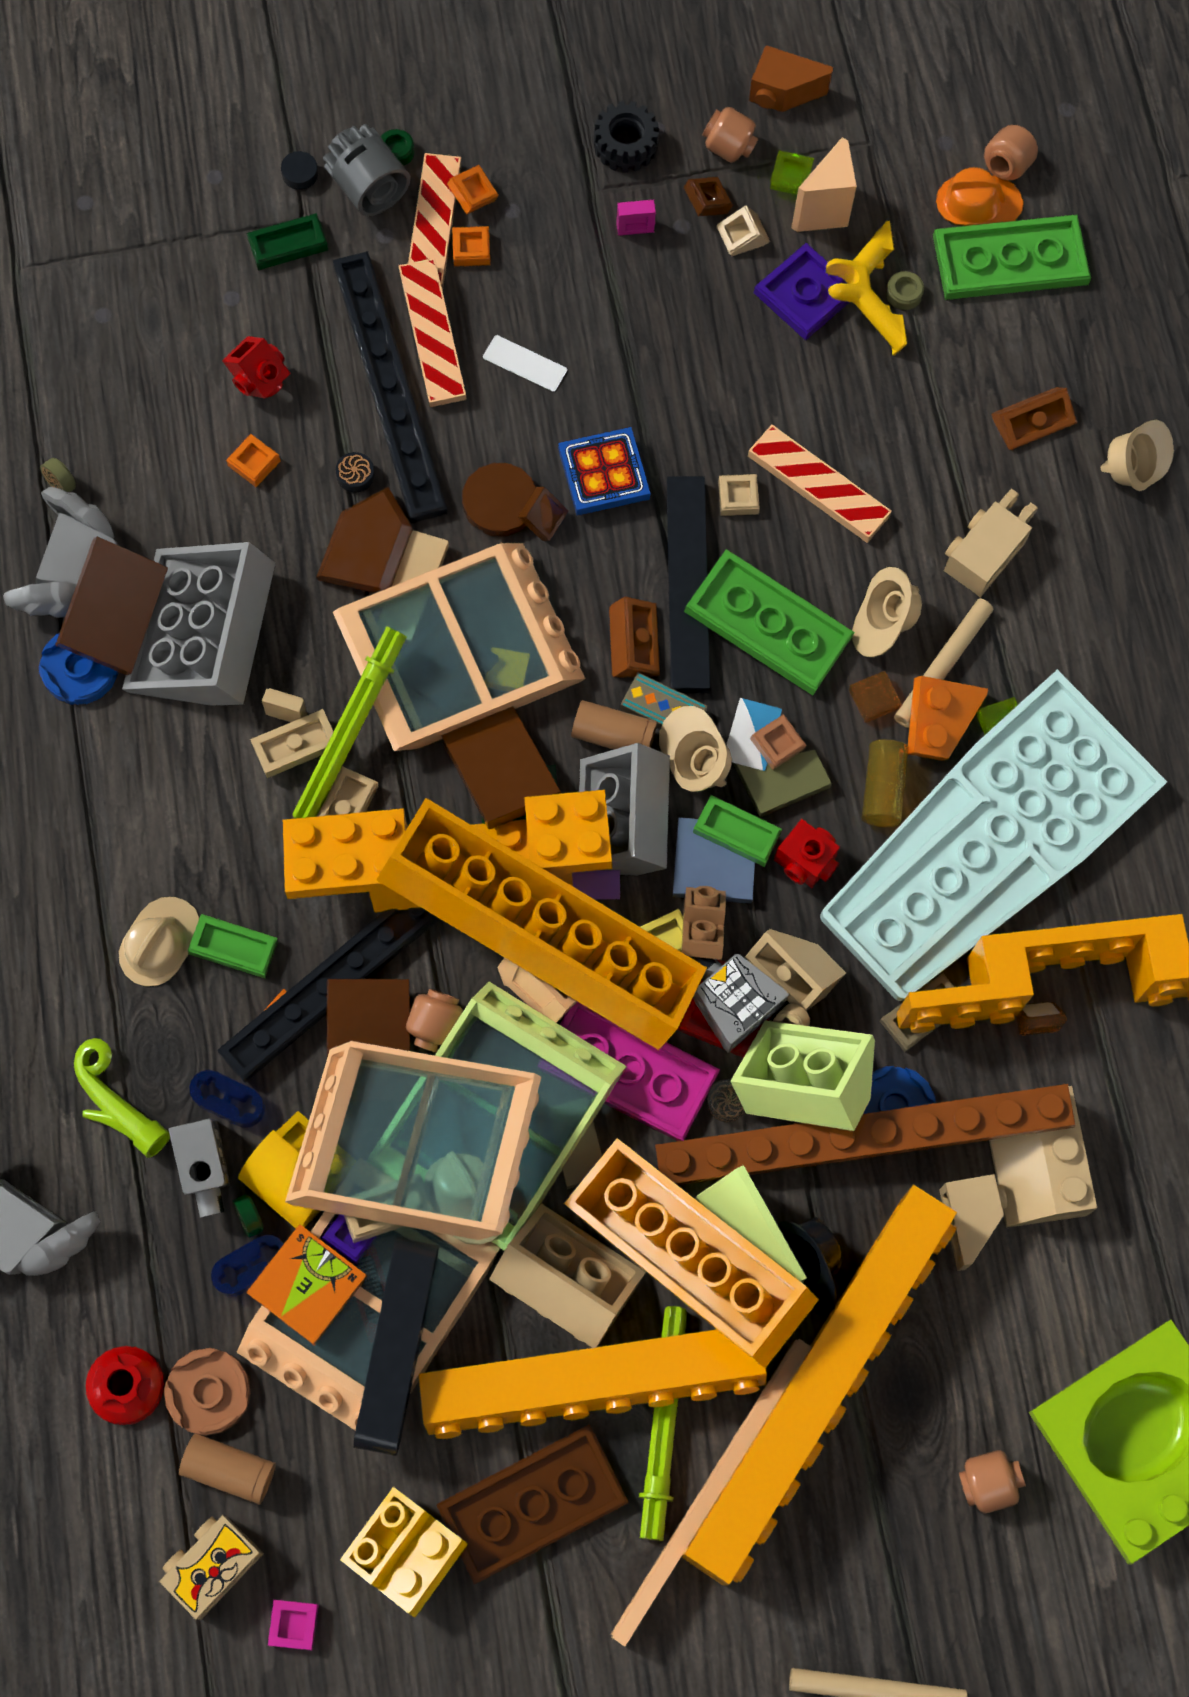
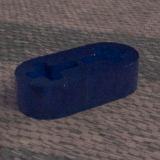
[189,1070,265,1128]
[211,1235,284,1297]

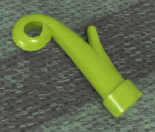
[73,1038,170,1158]

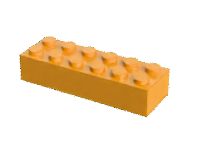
[564,1138,819,1369]

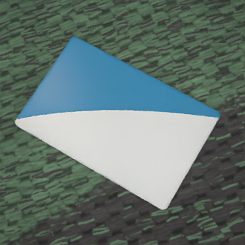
[726,698,782,771]

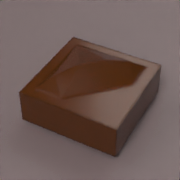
[683,177,733,216]
[518,487,568,541]

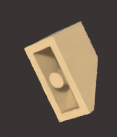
[745,929,846,1011]
[939,1174,1007,1271]

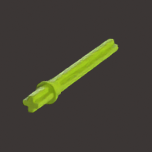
[293,626,407,819]
[639,1306,687,1541]

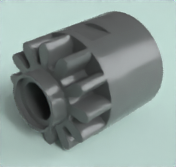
[323,124,410,216]

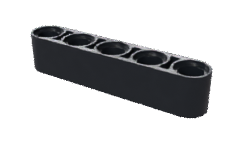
[353,1238,439,1456]

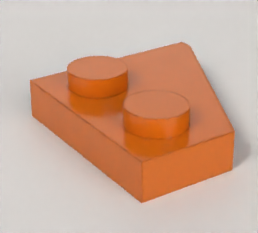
[907,676,988,761]

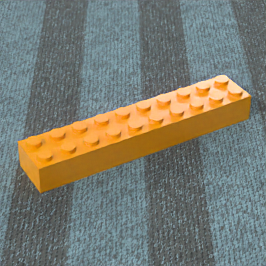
[681,1185,957,1586]

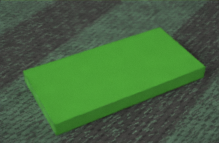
[933,215,1091,300]
[684,549,855,696]

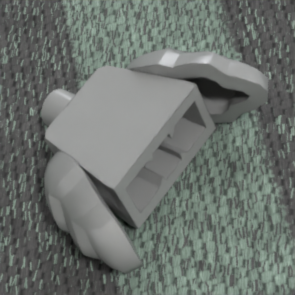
[3,487,117,618]
[0,1179,100,1276]

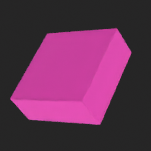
[616,200,656,236]
[268,1600,319,1650]

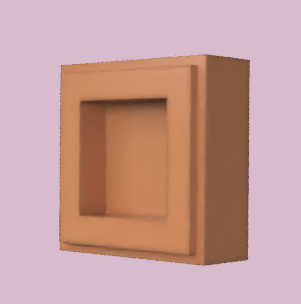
[750,714,807,770]

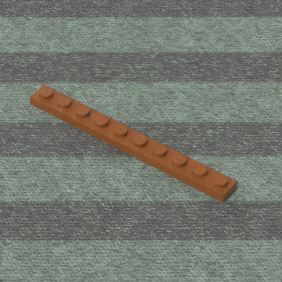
[655,1084,1075,1185]

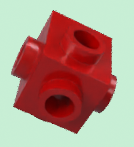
[222,336,291,398]
[774,818,840,888]

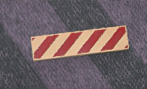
[408,153,461,291]
[398,258,467,407]
[748,424,892,543]

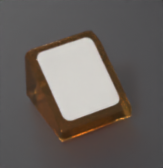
[1016,1002,1067,1036]

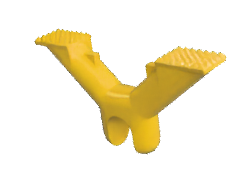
[826,221,908,356]

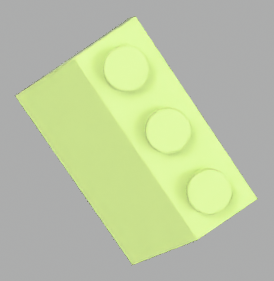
[730,1021,875,1131]
[695,1165,806,1283]

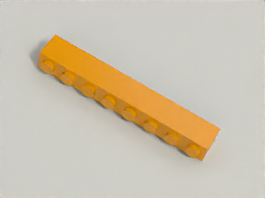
[419,1330,767,1439]

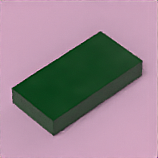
[246,213,328,270]

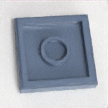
[672,818,755,904]

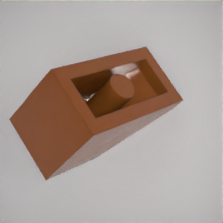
[749,45,834,112]

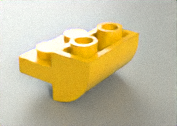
[238,1111,357,1228]
[340,1487,468,1618]

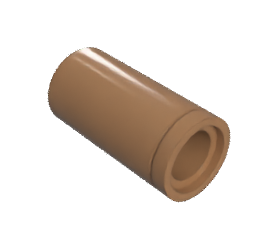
[571,700,657,750]
[179,1433,276,1505]

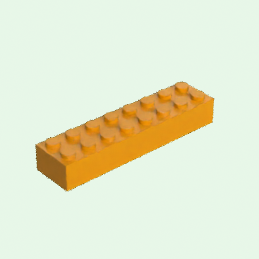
[376,798,707,1050]

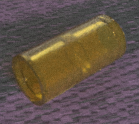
[862,739,909,827]

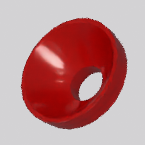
[86,1346,165,1425]

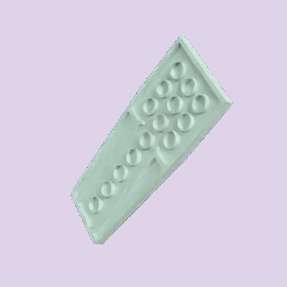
[820,669,1167,1001]

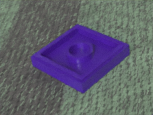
[754,243,850,341]

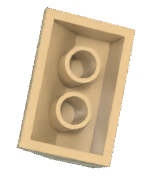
[989,1086,1097,1228]
[489,1204,646,1348]

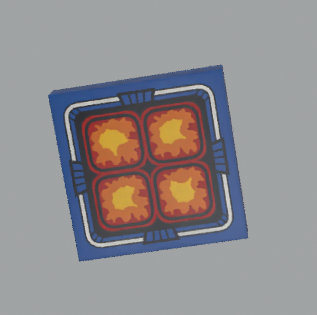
[558,427,650,516]

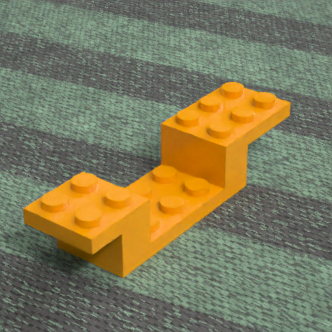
[283,790,613,913]
[897,914,1189,1033]

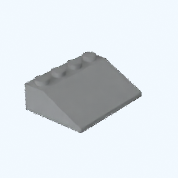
[122,542,275,706]

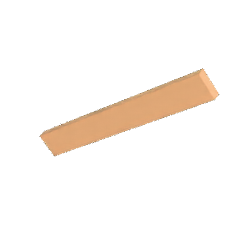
[611,1339,811,1647]

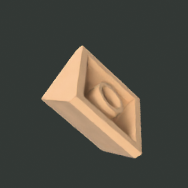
[791,137,857,232]

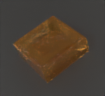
[849,671,902,723]

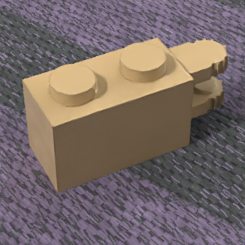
[944,489,1038,598]

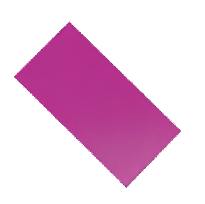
[538,1002,720,1141]

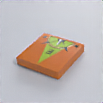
[246,1224,367,1346]

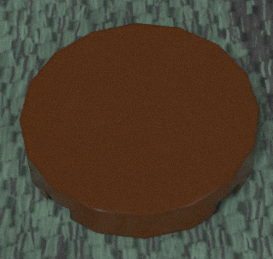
[462,463,536,536]

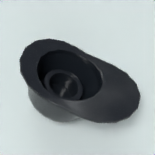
[777,1217,842,1314]

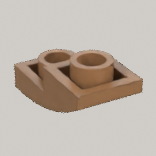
[681,886,726,960]

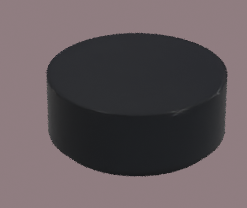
[281,151,318,190]

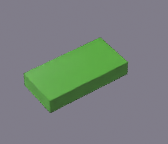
[693,795,783,867]
[188,914,278,978]

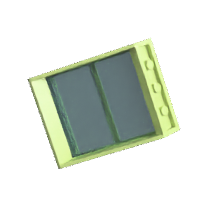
[367,982,626,1251]

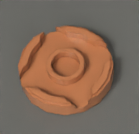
[164,1348,251,1436]

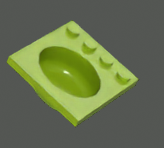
[1028,1320,1189,1564]

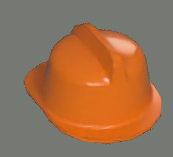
[936,167,1023,226]

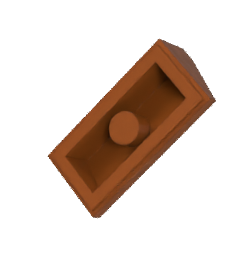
[991,387,1077,450]
[609,596,660,678]

